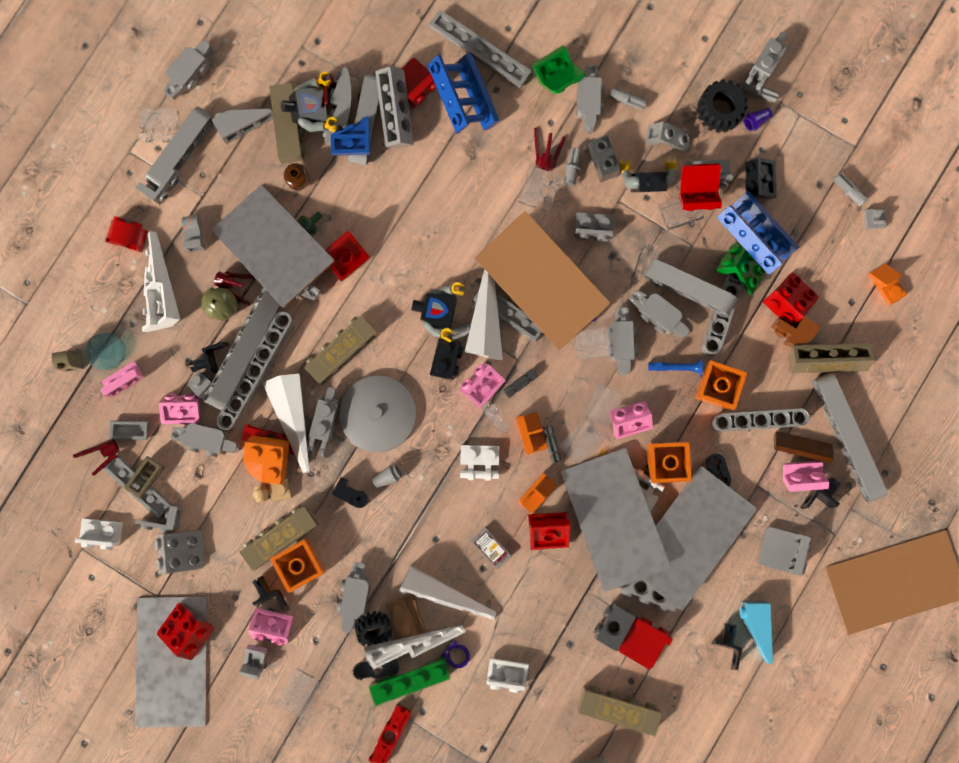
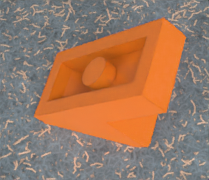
[869,263,907,305]

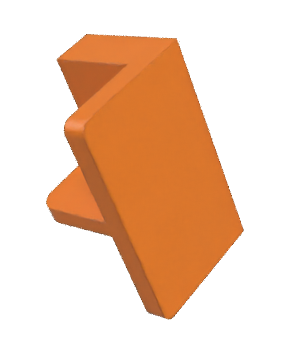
[515,412,548,455]
[518,472,557,514]

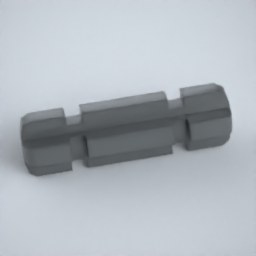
[504,369,538,398]
[543,425,562,463]

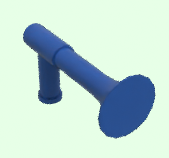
[648,357,703,377]

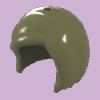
[201,287,240,321]

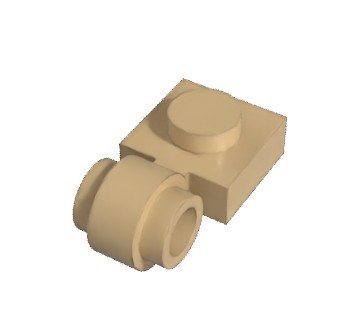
[253,479,292,502]

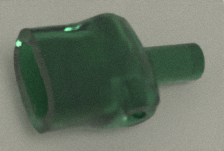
[297,211,323,236]

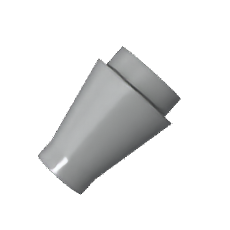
[372,464,402,489]

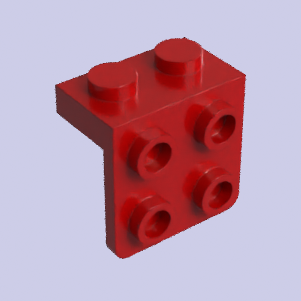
[401,58,437,109]
[679,163,722,211]
[763,272,819,326]
[157,603,215,660]
[618,616,673,669]

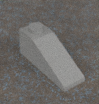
[212,109,273,144]

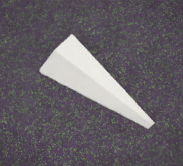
[142,231,180,332]
[465,269,503,361]
[263,374,310,473]
[400,565,496,620]
[363,625,465,669]

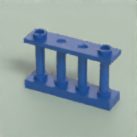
[427,53,500,134]
[717,191,799,275]

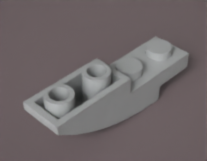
[323,67,352,146]

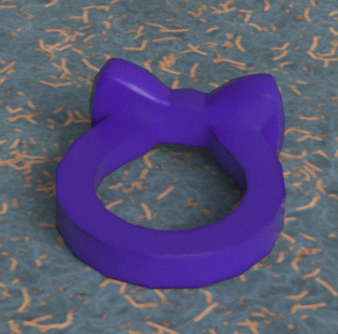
[442,640,470,669]

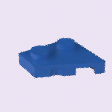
[331,117,370,156]

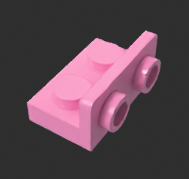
[100,362,145,397]
[459,362,506,409]
[159,393,202,424]
[609,401,653,440]
[783,461,829,492]
[248,608,294,646]

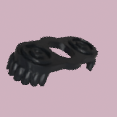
[353,659,400,680]

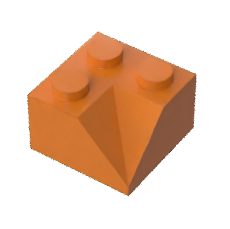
[694,360,747,411]
[244,435,289,485]
[647,442,692,483]
[270,538,326,593]

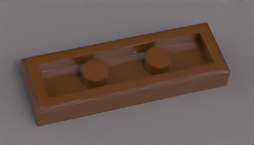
[774,431,833,463]

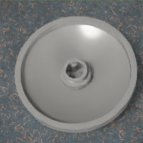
[339,376,416,452]

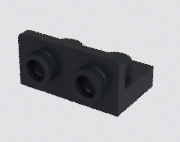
[745,158,776,199]
[430,338,464,381]

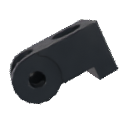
[332,477,369,508]

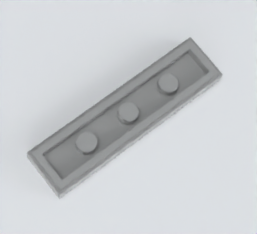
[473,291,542,342]
[103,454,173,519]

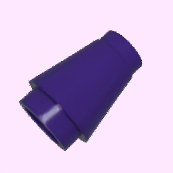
[744,108,773,131]

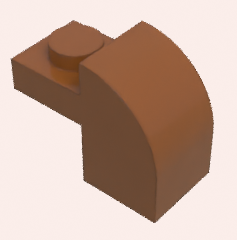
[771,316,821,347]

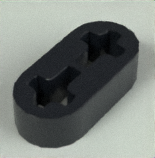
[706,454,731,487]

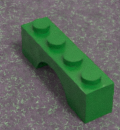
[369,657,451,706]

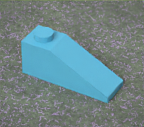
[739,601,773,664]

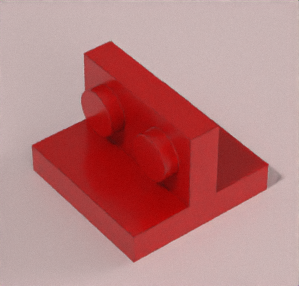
[325,230,370,282]
[528,512,570,550]

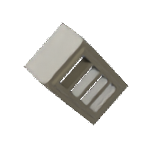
[124,456,165,499]

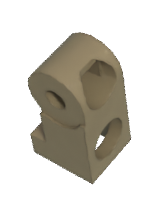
[52,350,83,372]

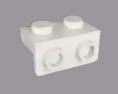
[486,658,529,693]

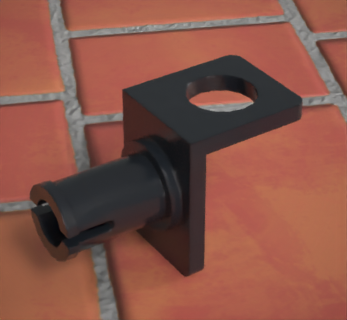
[189,342,230,374]
[800,478,841,509]
[252,576,290,611]
[711,623,742,670]

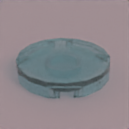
[86,332,126,371]

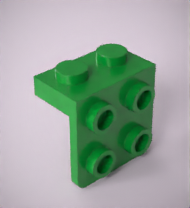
[531,45,586,94]
[716,243,766,294]

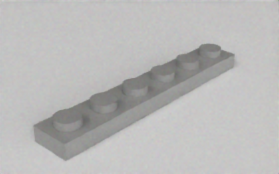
[429,9,531,89]

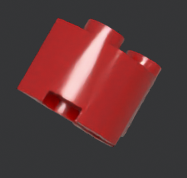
[105,216,148,253]

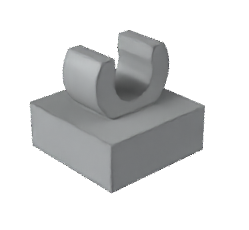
[864,209,886,230]

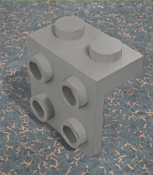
[758,527,812,576]
[155,530,205,574]

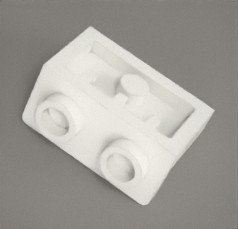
[75,518,123,550]

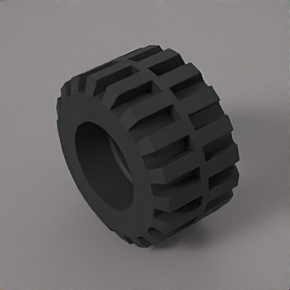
[697,79,749,133]

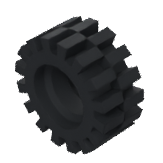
[354,611,392,646]

